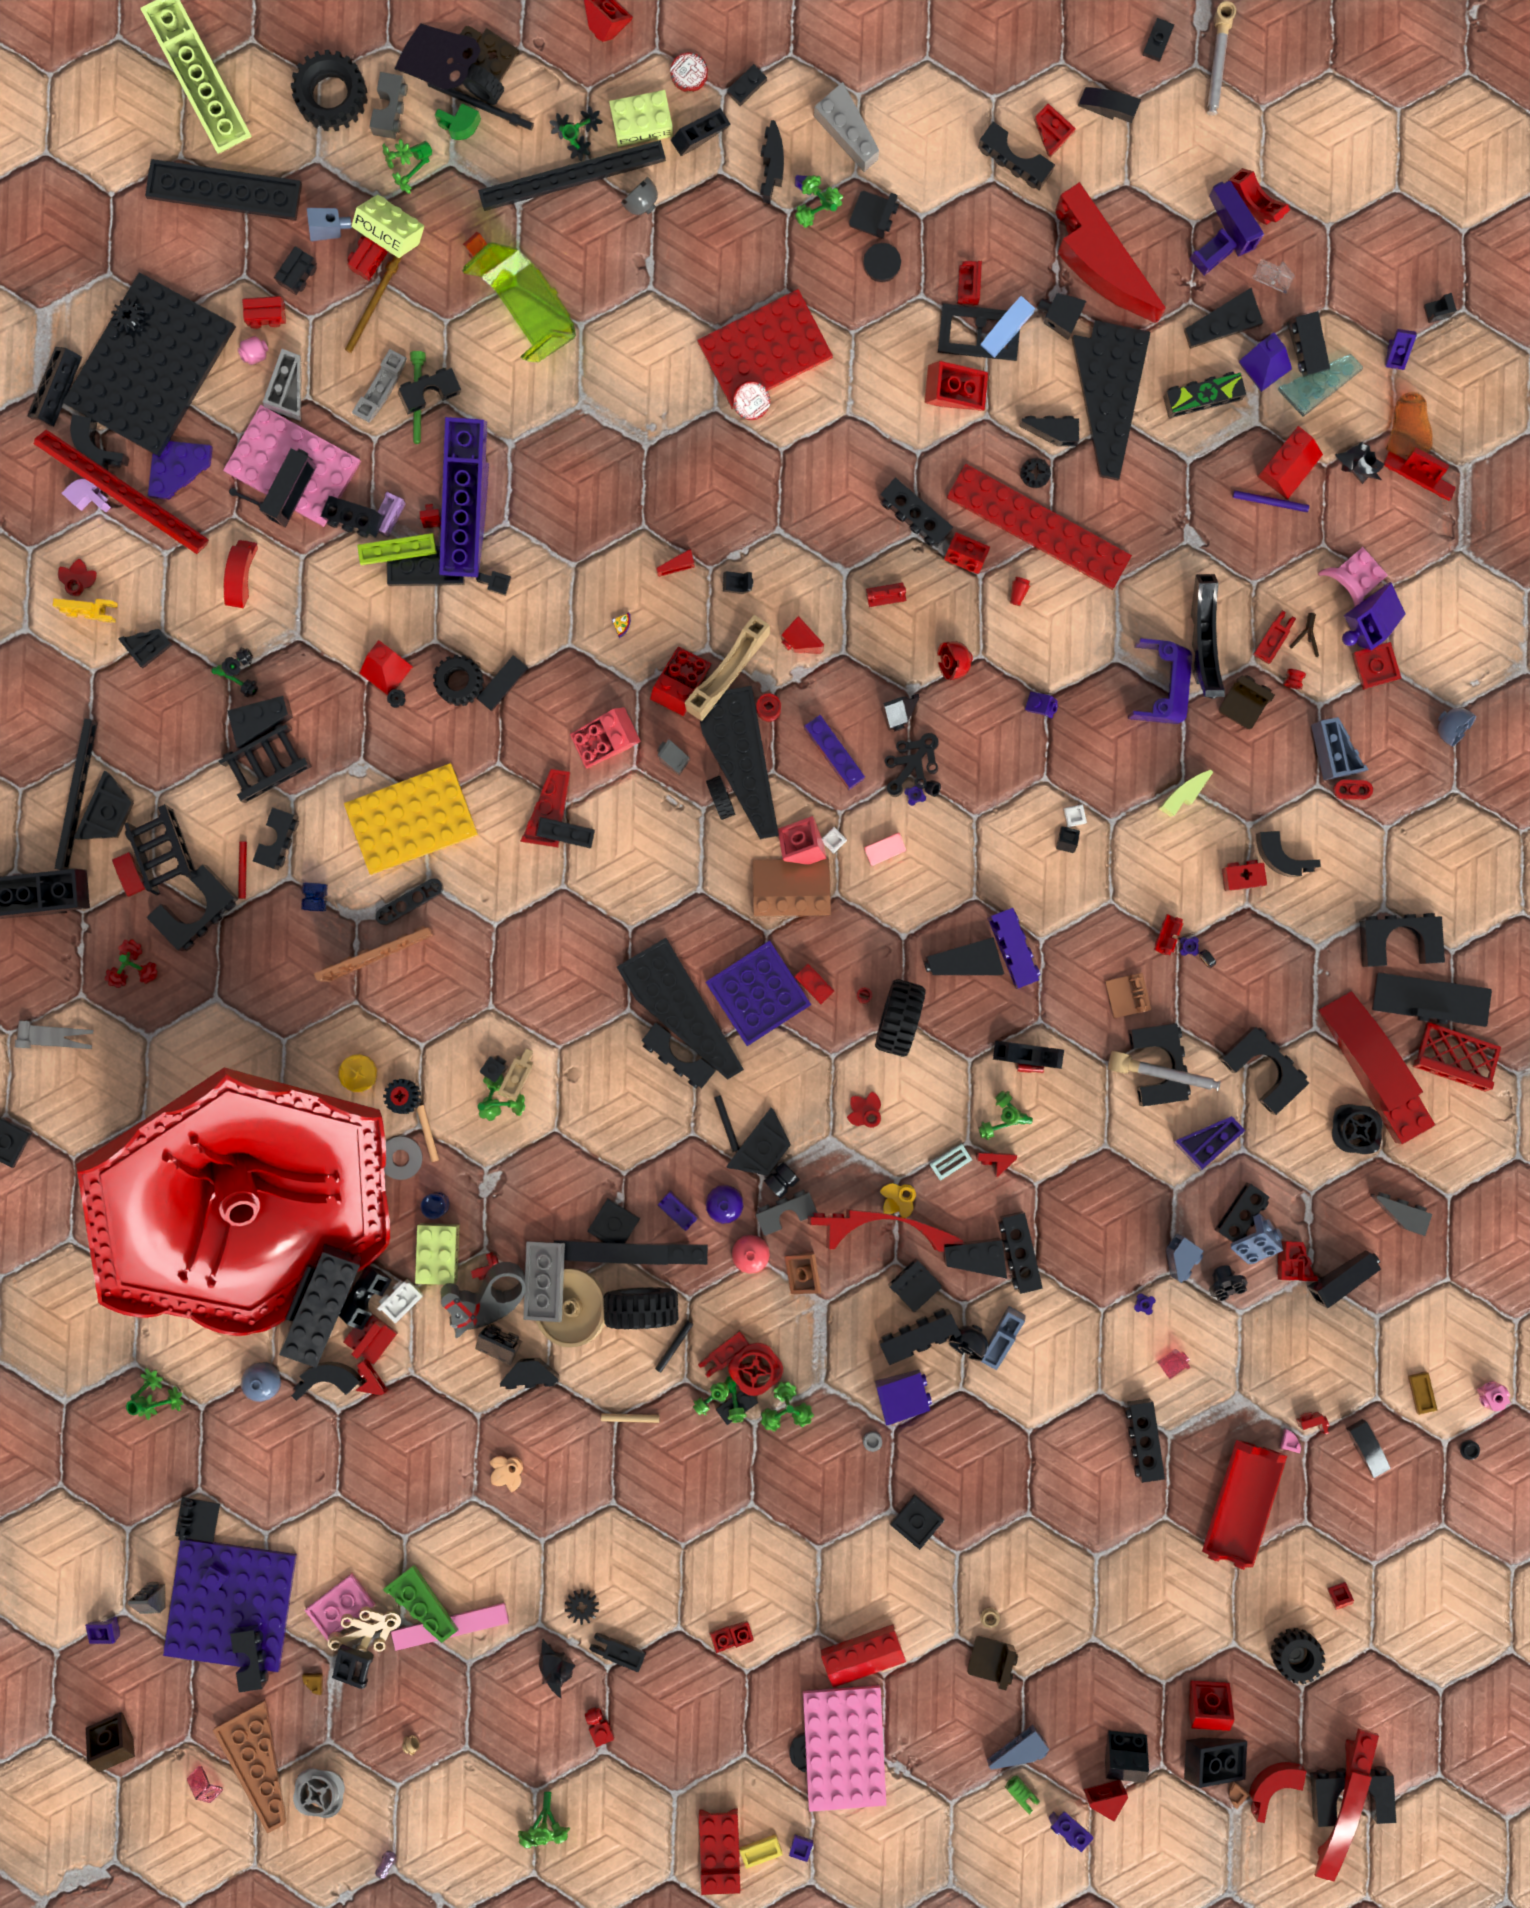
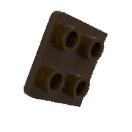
[1219,675,1275,730]
[967,1636,1018,1690]

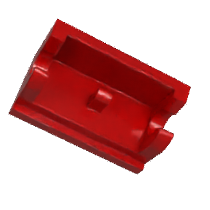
[957,261,982,305]

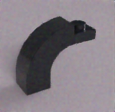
[70,415,129,471]
[1256,831,1321,877]
[993,1041,1064,1069]
[291,1362,363,1401]

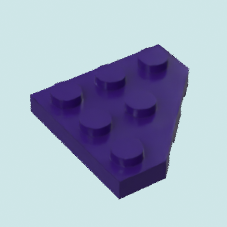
[148,441,213,499]

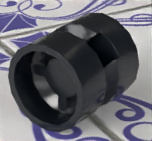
[764,1162,800,1199]

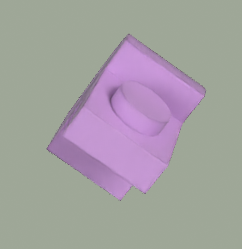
[62,479,111,512]

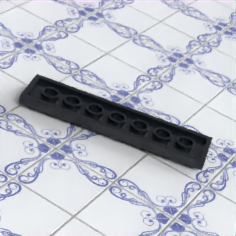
[145,159,302,221]

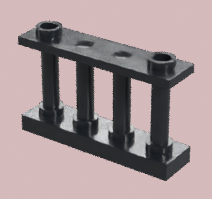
[219,724,312,803]
[124,804,198,895]

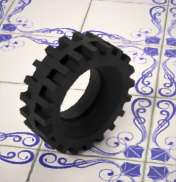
[291,50,368,131]

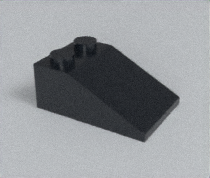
[1184,1738,1247,1788]

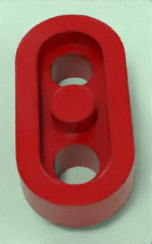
[1333,780,1373,800]

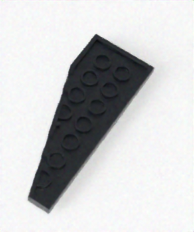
[700,686,779,840]
[617,938,744,1080]

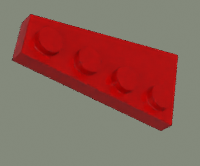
[520,769,570,848]

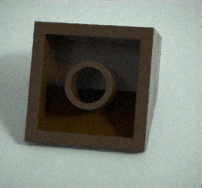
[85,1712,135,1772]

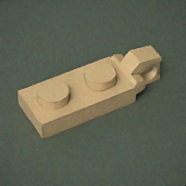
[498,1048,533,1102]

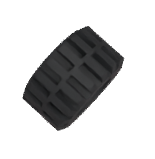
[433,655,484,706]
[1271,1628,1325,1684]

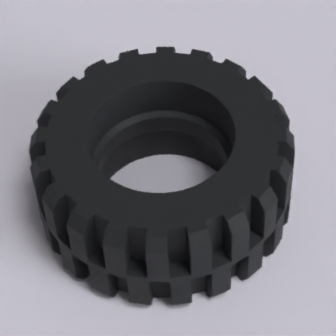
[875,979,926,1057]
[603,1287,679,1330]

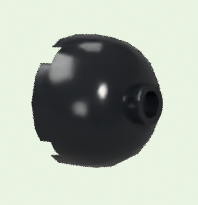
[948,1325,988,1361]

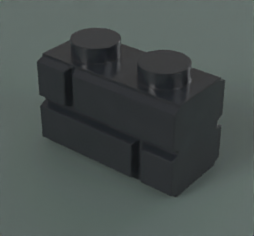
[274,246,317,295]

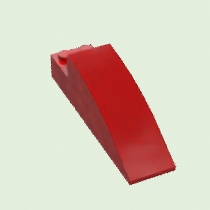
[1055,182,1166,323]
[1318,991,1435,1144]

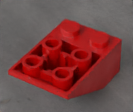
[650,646,712,716]

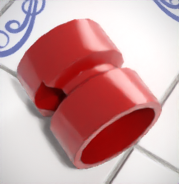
[756,693,781,722]

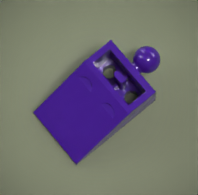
[1342,582,1406,650]

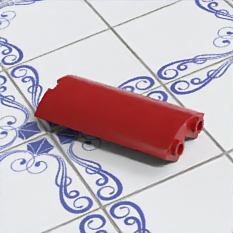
[1202,1440,1287,1570]

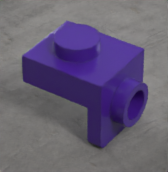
[1025,691,1058,719]

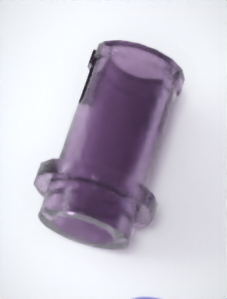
[375,1851,397,1879]

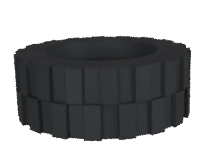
[462,64,504,105]
[706,775,736,820]

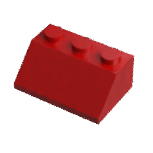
[1257,426,1323,500]

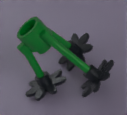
[550,106,603,161]

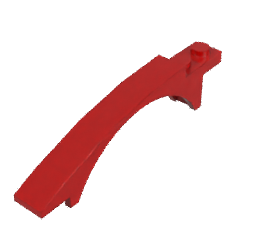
[808,1209,963,1252]
[1315,1728,1379,1882]

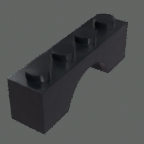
[978,122,1055,191]
[641,1023,716,1089]

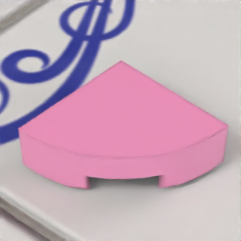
[1280,1428,1301,1453]

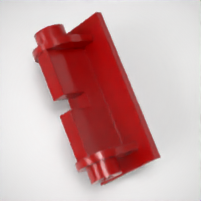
[866,582,907,608]
[1154,914,1184,956]

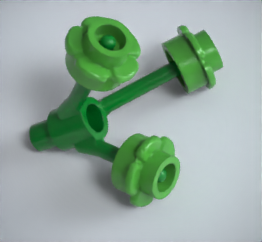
[978,1091,1033,1140]
[693,1376,747,1423]

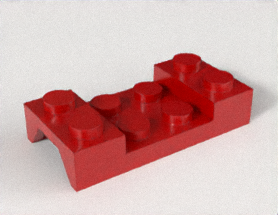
[699,1808,741,1895]

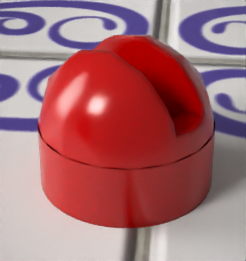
[856,987,872,1004]

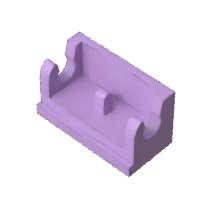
[378,492,406,537]

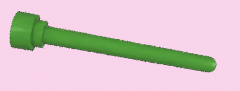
[410,351,426,444]

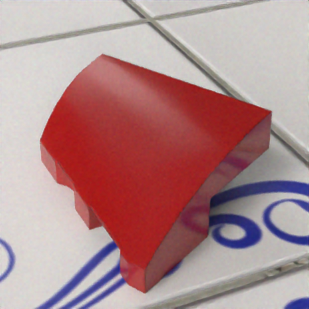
[1277,1241,1318,1281]

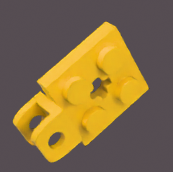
[52,598,118,623]

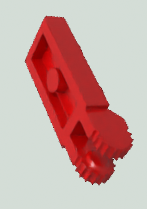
[1253,610,1296,664]
[698,1330,750,1378]

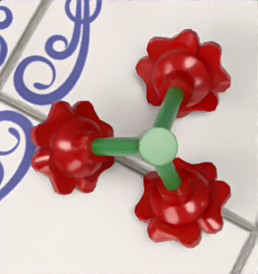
[104,939,158,988]

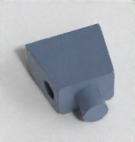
[307,208,352,241]

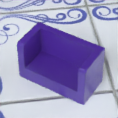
[1190,228,1237,276]

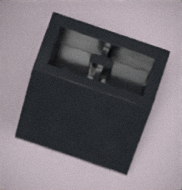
[1105,1730,1149,1783]

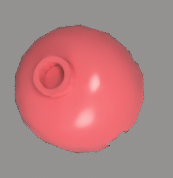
[731,1235,770,1274]

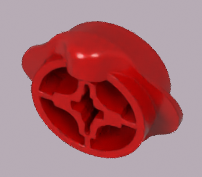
[728,1343,784,1396]

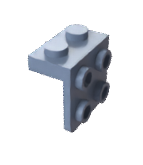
[1230,1214,1283,1264]

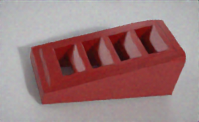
[656,549,695,577]

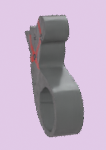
[440,1262,526,1338]

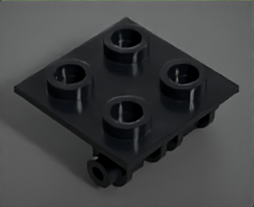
[175,1497,220,1543]

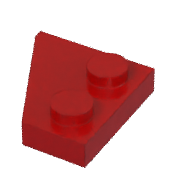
[1034,103,1076,158]

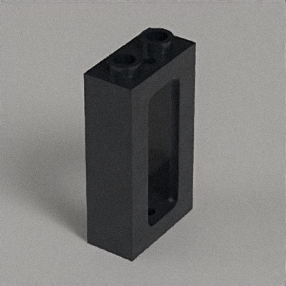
[259,448,317,528]

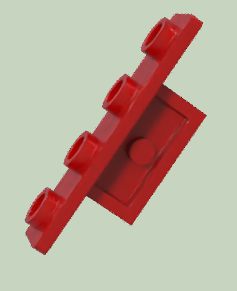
[1384,447,1456,501]

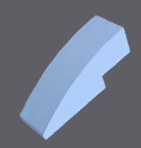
[980,296,1035,358]

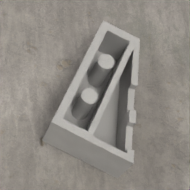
[263,349,302,422]

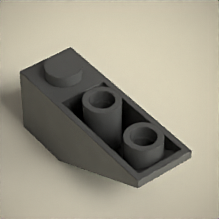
[657,739,690,775]
[1371,1192,1432,1236]
[128,1582,166,1614]

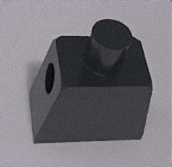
[1037,293,1086,340]

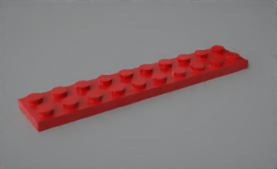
[947,464,1132,590]

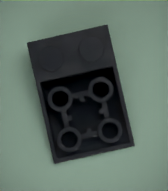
[475,1324,522,1365]

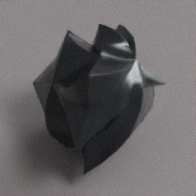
[1335,442,1385,484]
[539,1639,576,1699]

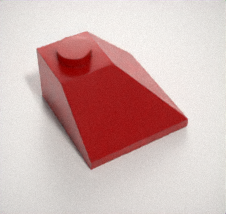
[584,0,633,42]
[781,616,824,654]
[359,640,413,695]

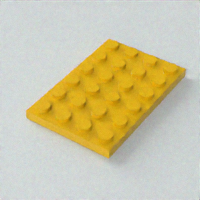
[343,763,478,875]

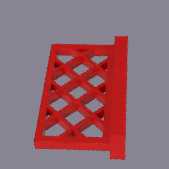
[1412,1022,1501,1092]

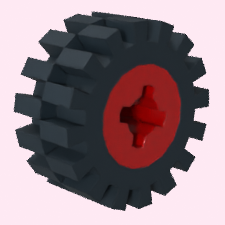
[383,1079,421,1114]

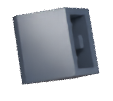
[1166,1234,1203,1283]

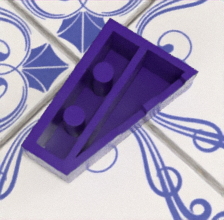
[1174,1116,1246,1171]

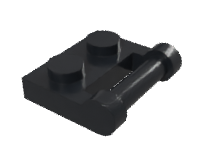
[332,1644,374,1689]

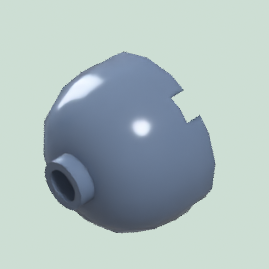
[1438,708,1476,747]
[241,1362,281,1402]

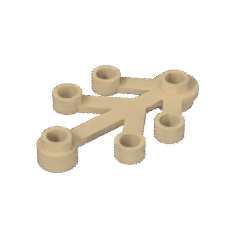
[328,1606,401,1652]

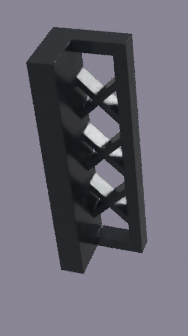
[27,347,82,427]

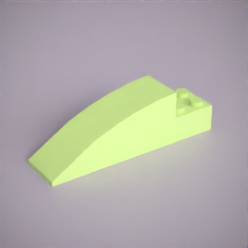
[140,0,252,154]

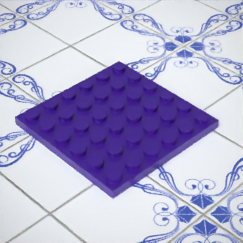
[163,1538,297,1672]

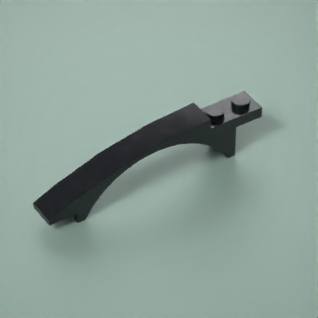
[554,1239,708,1265]

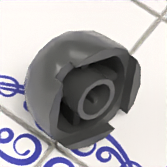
[621,177,658,215]

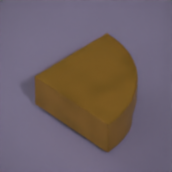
[302,1673,323,1695]

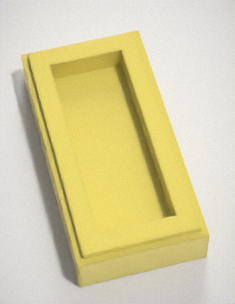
[739,1834,783,1869]

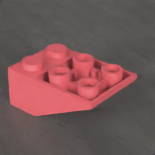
[570,707,641,769]

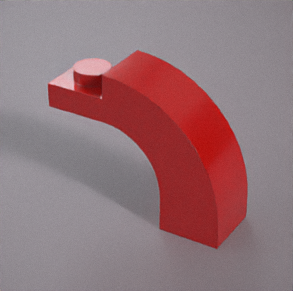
[1228,168,1290,225]
[224,540,258,608]
[1249,1762,1307,1823]

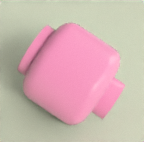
[238,336,268,365]

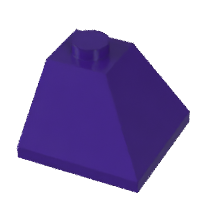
[1239,332,1292,392]

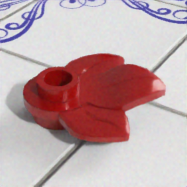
[58,559,97,596]
[847,1092,881,1128]

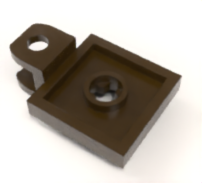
[460,26,519,82]

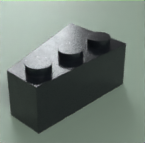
[1287,311,1330,377]
[227,696,293,749]

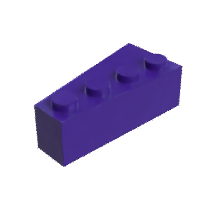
[987,908,1040,989]

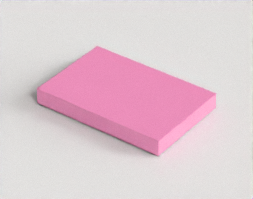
[305,1573,375,1641]

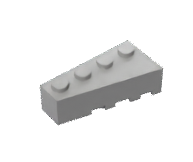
[814,82,879,172]

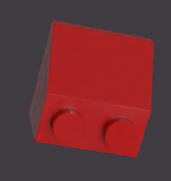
[1189,1680,1235,1731]

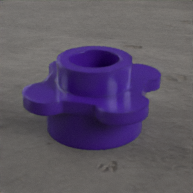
[904,784,926,806]
[1179,937,1199,956]
[1134,1293,1156,1315]

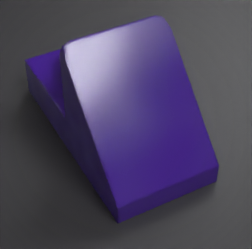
[1385,329,1417,370]
[85,1617,120,1644]

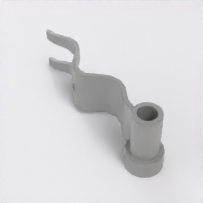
[14,1021,93,1049]

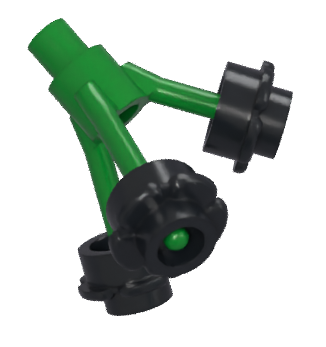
[212,647,258,697]

